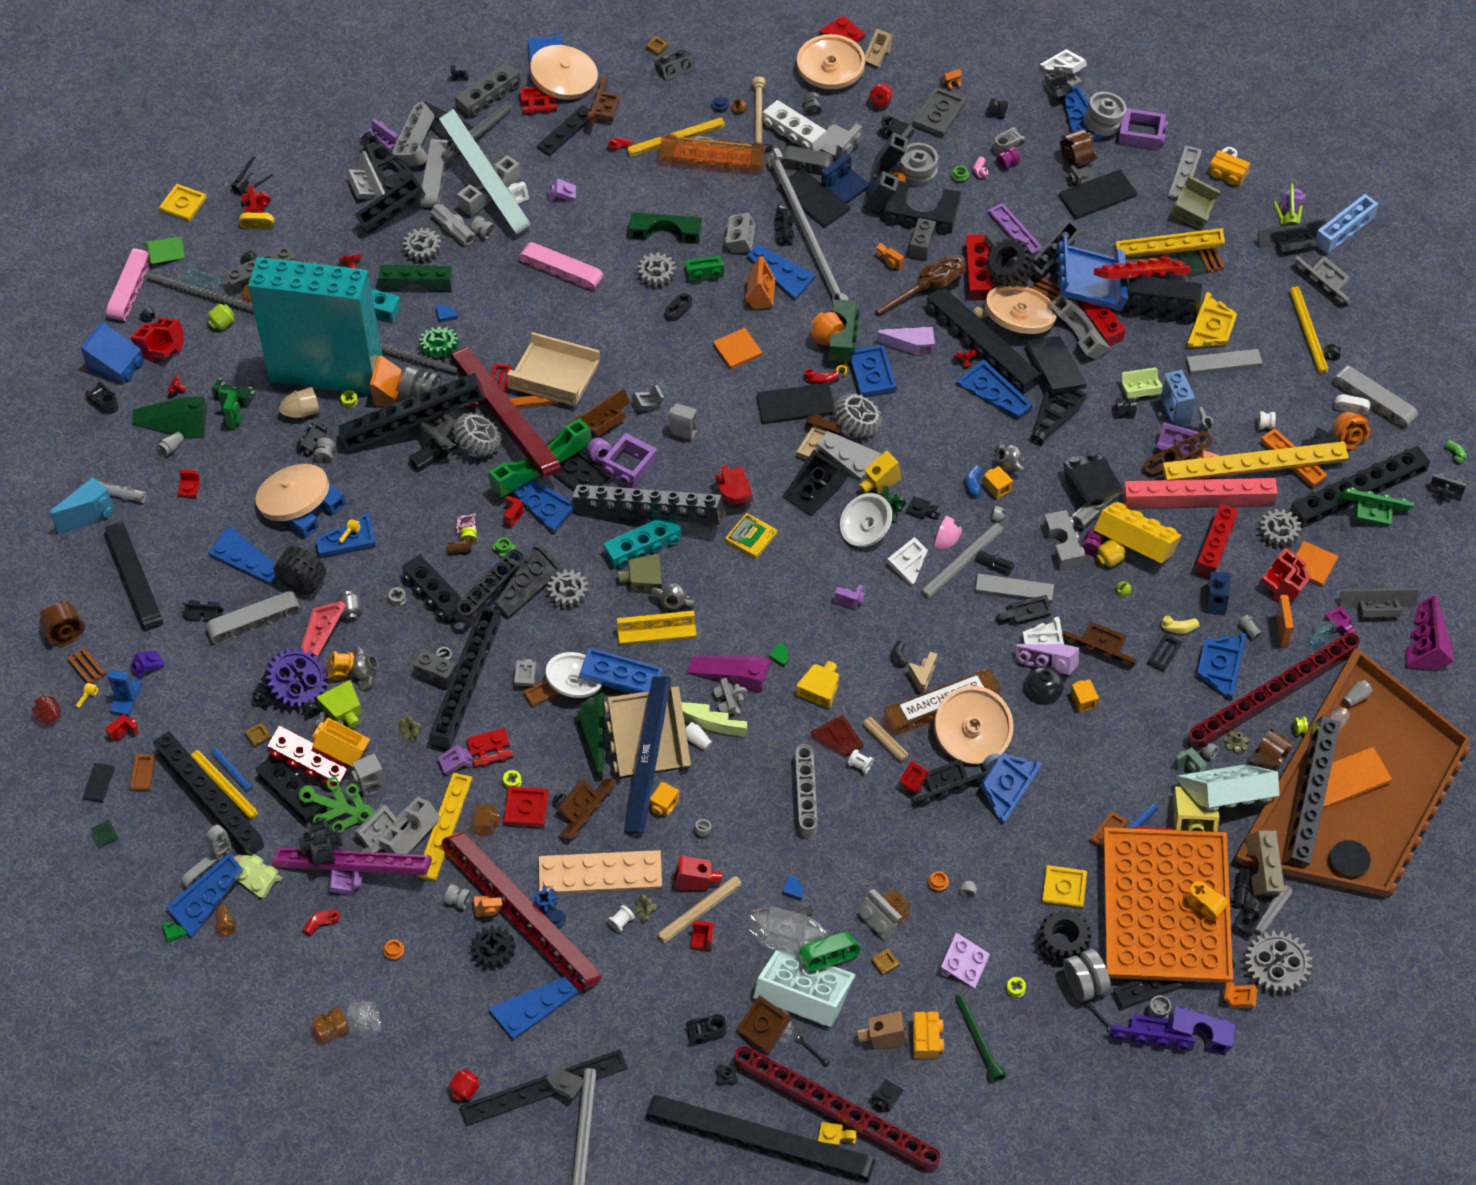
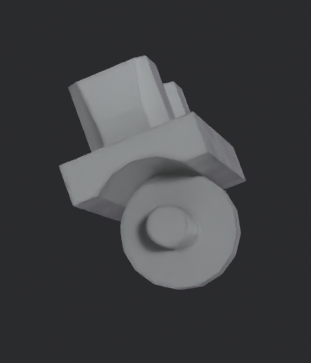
[713,678,748,716]

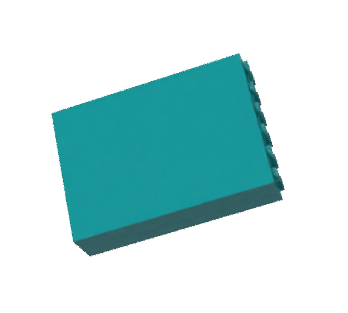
[248,257,383,395]

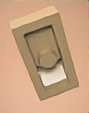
[865,29,892,67]
[908,652,937,694]

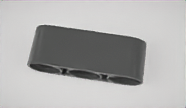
[781,146,834,174]

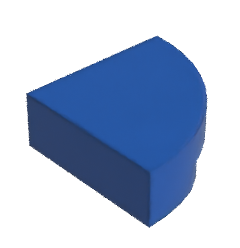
[436,305,457,323]
[782,874,803,901]

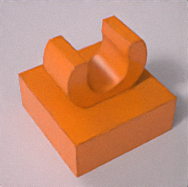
[941,69,962,90]

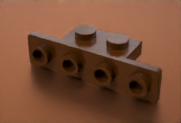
[587,73,621,129]
[566,388,630,437]
[1063,621,1137,666]
[557,778,616,840]

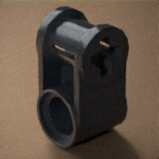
[880,116,914,139]
[85,382,119,414]
[685,1014,727,1046]

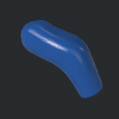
[965,466,982,498]

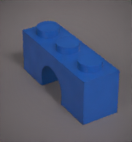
[288,483,346,539]

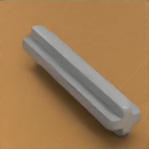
[1255,885,1292,935]

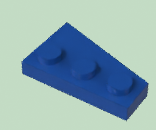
[316,512,376,557]

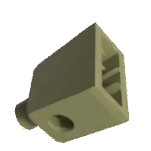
[618,554,662,593]

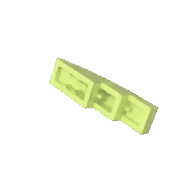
[681,702,747,737]

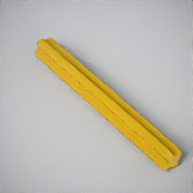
[191,750,258,820]

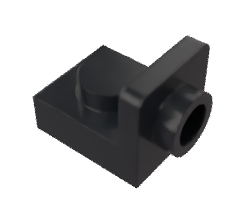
[872,1079,903,1112]

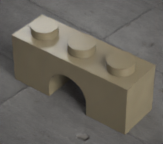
[1246,831,1285,896]

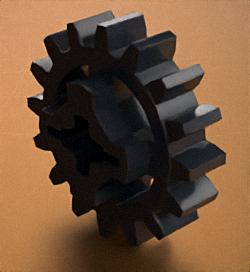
[470,925,516,970]

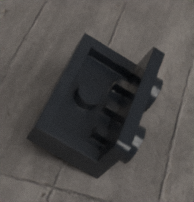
[655,49,696,81]

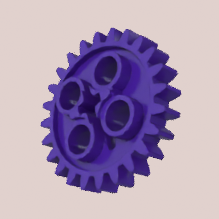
[264,647,328,710]

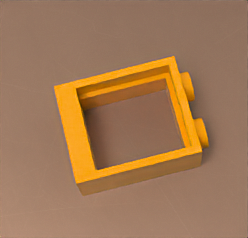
[312,718,370,767]

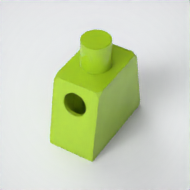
[317,680,362,729]

